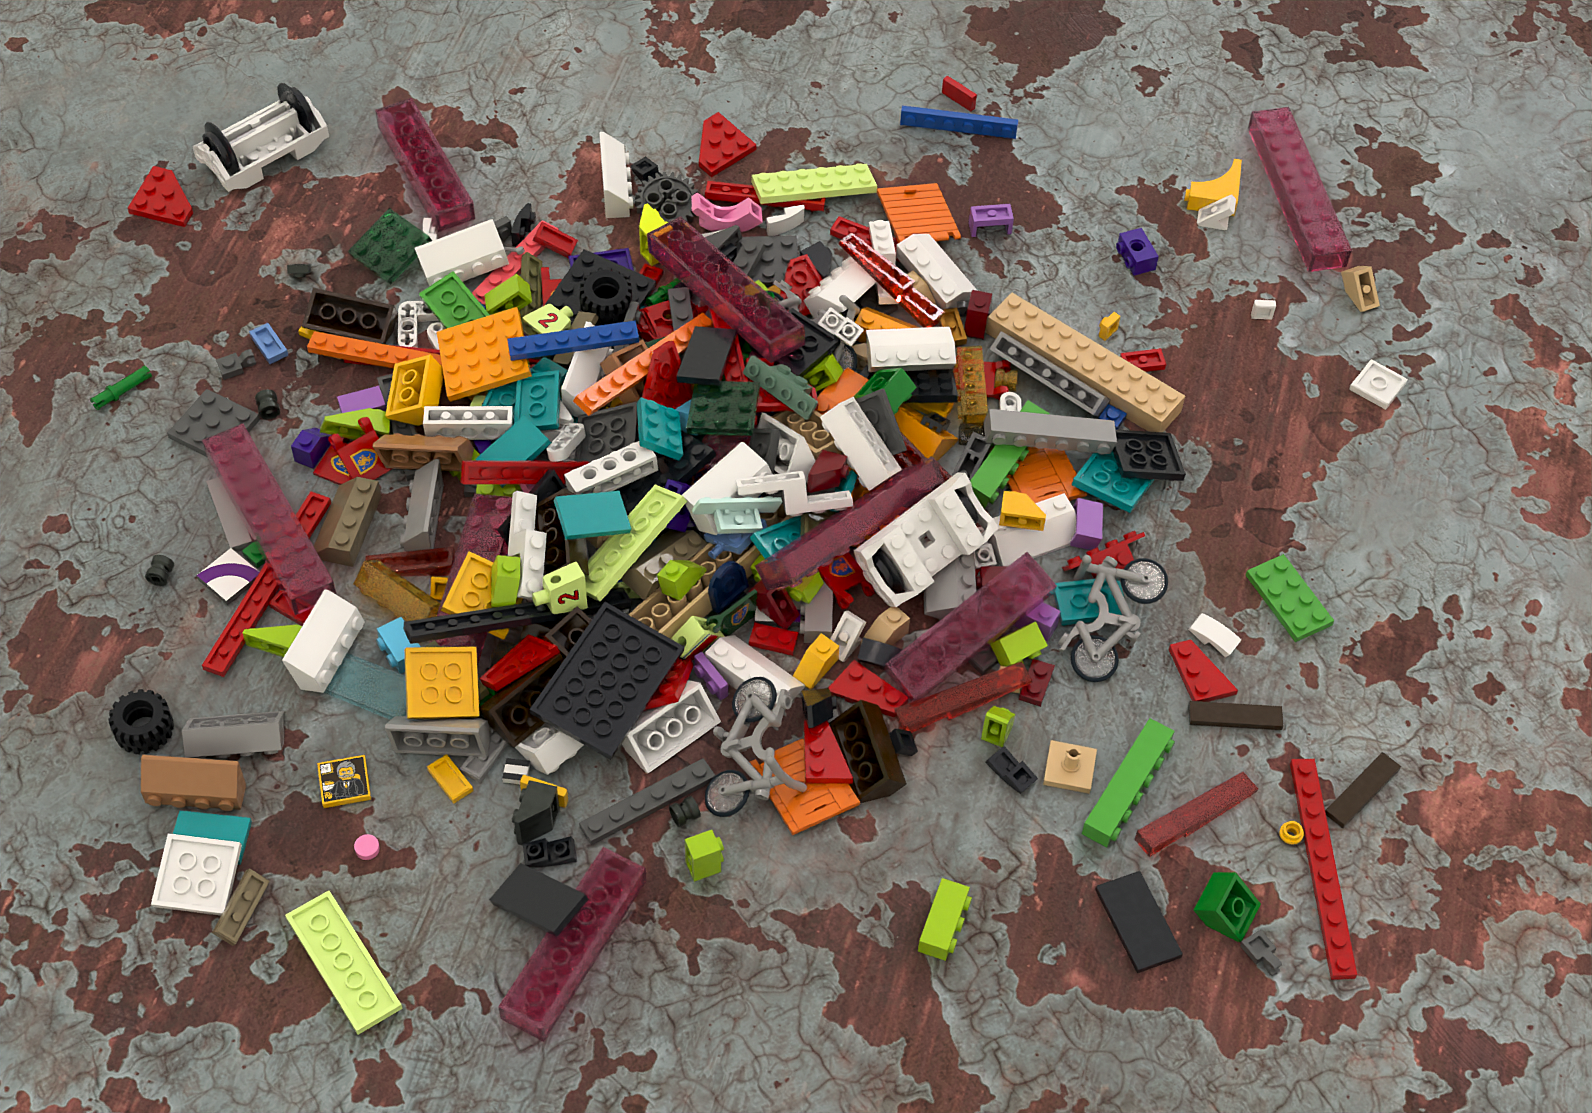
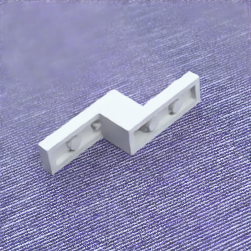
[869,220,900,304]
[736,471,853,516]
[508,491,547,600]

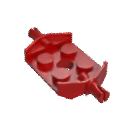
[636,300,709,342]

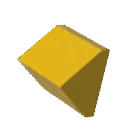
[430,576,455,600]

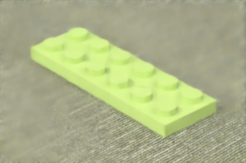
[751,164,877,204]
[585,485,687,602]
[285,891,403,1035]

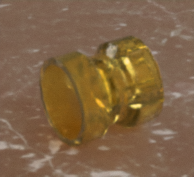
[994,368,1018,391]

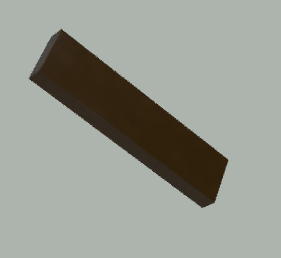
[1189,701,1284,730]
[1325,752,1401,828]

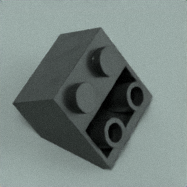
[512,780,560,845]

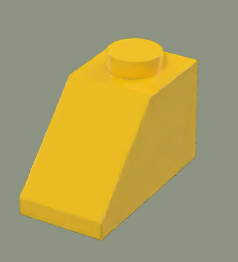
[999,491,1046,531]
[793,633,839,690]

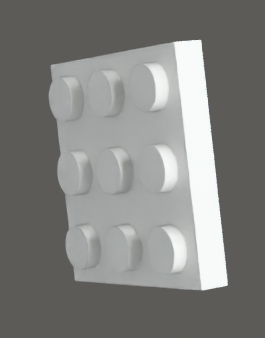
[151,834,242,915]

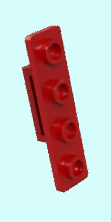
[1062,531,1145,579]

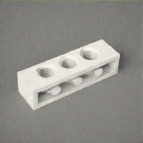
[423,406,514,440]
[564,441,658,495]

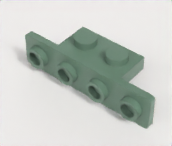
[743,355,818,420]

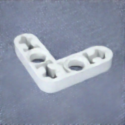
[398,301,439,348]
[541,423,586,462]

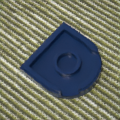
[708,561,749,614]

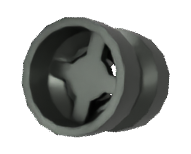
[255,389,280,420]
[145,555,175,586]
[669,796,701,827]

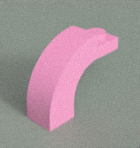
[691,193,763,232]

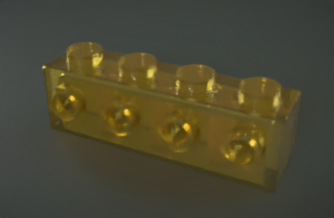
[953,346,988,427]
[353,560,443,621]

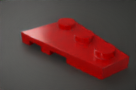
[479,634,560,691]
[1168,639,1238,702]
[828,660,909,717]
[804,720,853,784]

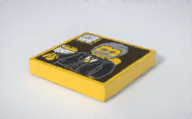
[317,755,371,808]

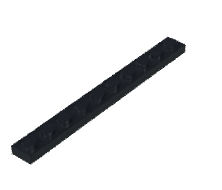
[403,588,632,644]

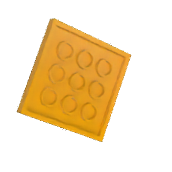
[437,307,532,402]

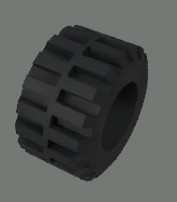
[580,268,632,325]
[108,689,174,755]

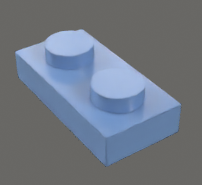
[249,323,288,364]

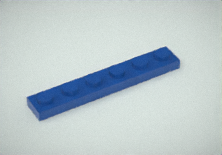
[900,105,1018,139]
[507,320,639,361]

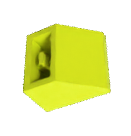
[639,203,673,266]

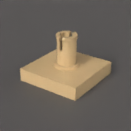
[1043,740,1097,794]

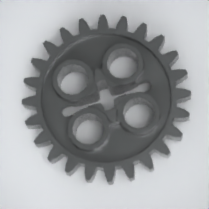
[635,172,698,230]

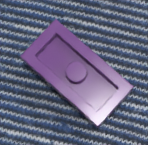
[693,652,728,700]

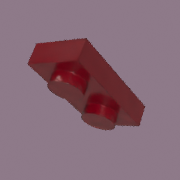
[1019,659,1055,707]

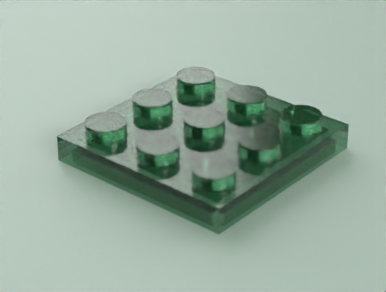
[348,208,432,285]
[686,381,760,436]

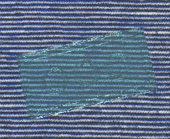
[324,653,407,719]

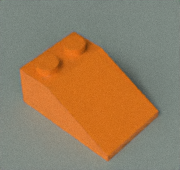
[816,368,869,415]

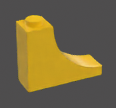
[1184,159,1242,216]

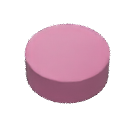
[354,834,380,860]

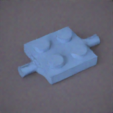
[704,513,767,559]

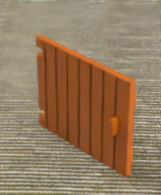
[877,183,961,243]
[1007,447,1087,503]
[750,738,860,835]

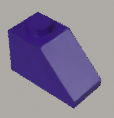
[291,428,331,469]

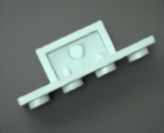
[692,496,782,534]

